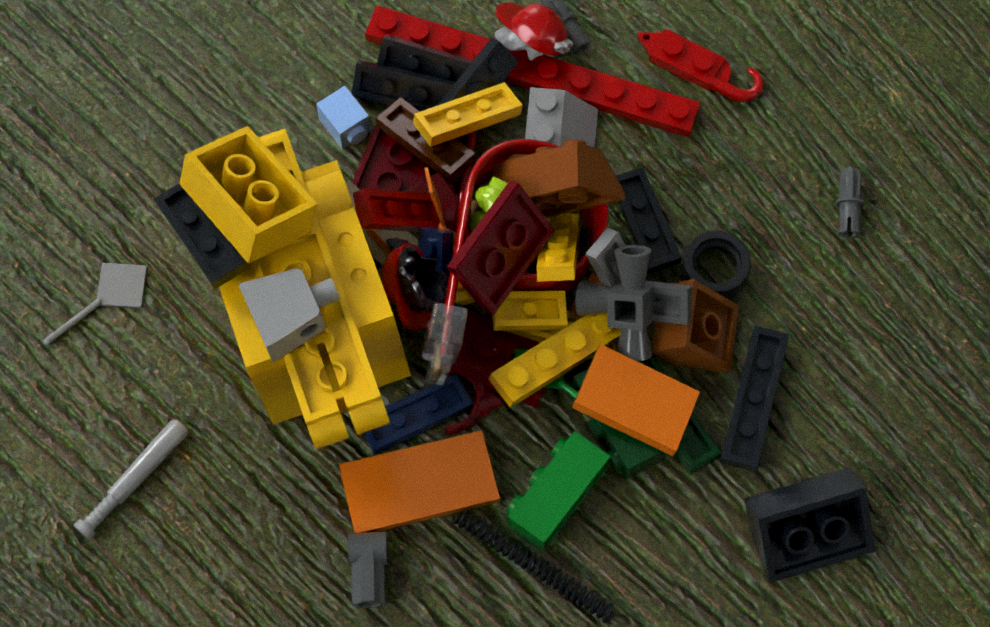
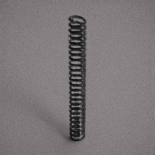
[452,508,615,623]

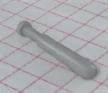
[74,419,188,540]

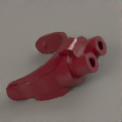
[436,369,503,435]

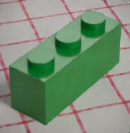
[506,431,611,552]

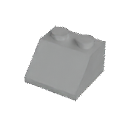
[525,87,598,148]

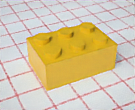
[180,126,318,264]

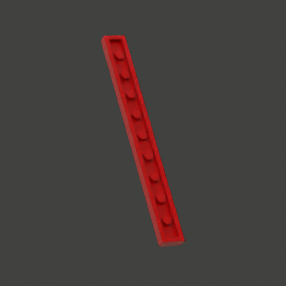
[365,5,700,138]

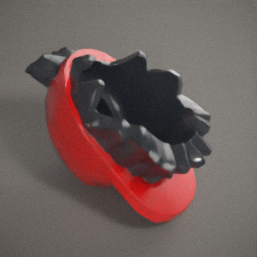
[380,237,447,331]

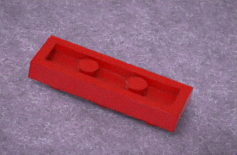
[352,188,440,232]

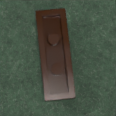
[376,97,476,183]

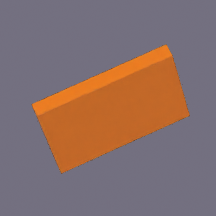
[572,344,700,456]

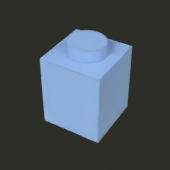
[316,86,370,149]

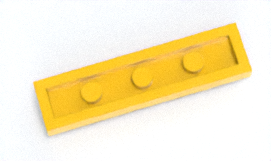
[536,212,580,282]
[488,313,621,408]

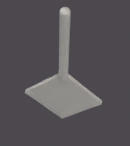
[43,263,147,345]

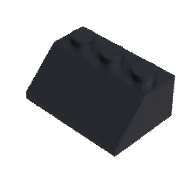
[744,468,875,583]

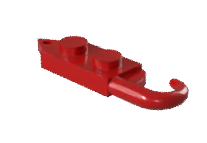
[637,28,764,102]

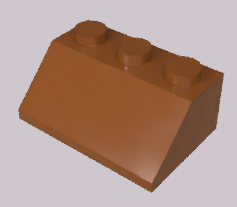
[494,139,625,218]

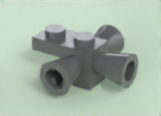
[575,245,692,361]

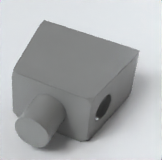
[238,268,340,362]

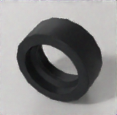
[681,230,751,299]

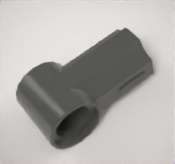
[348,532,388,609]

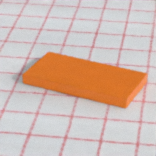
[339,430,500,533]

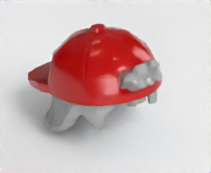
[494,2,573,61]

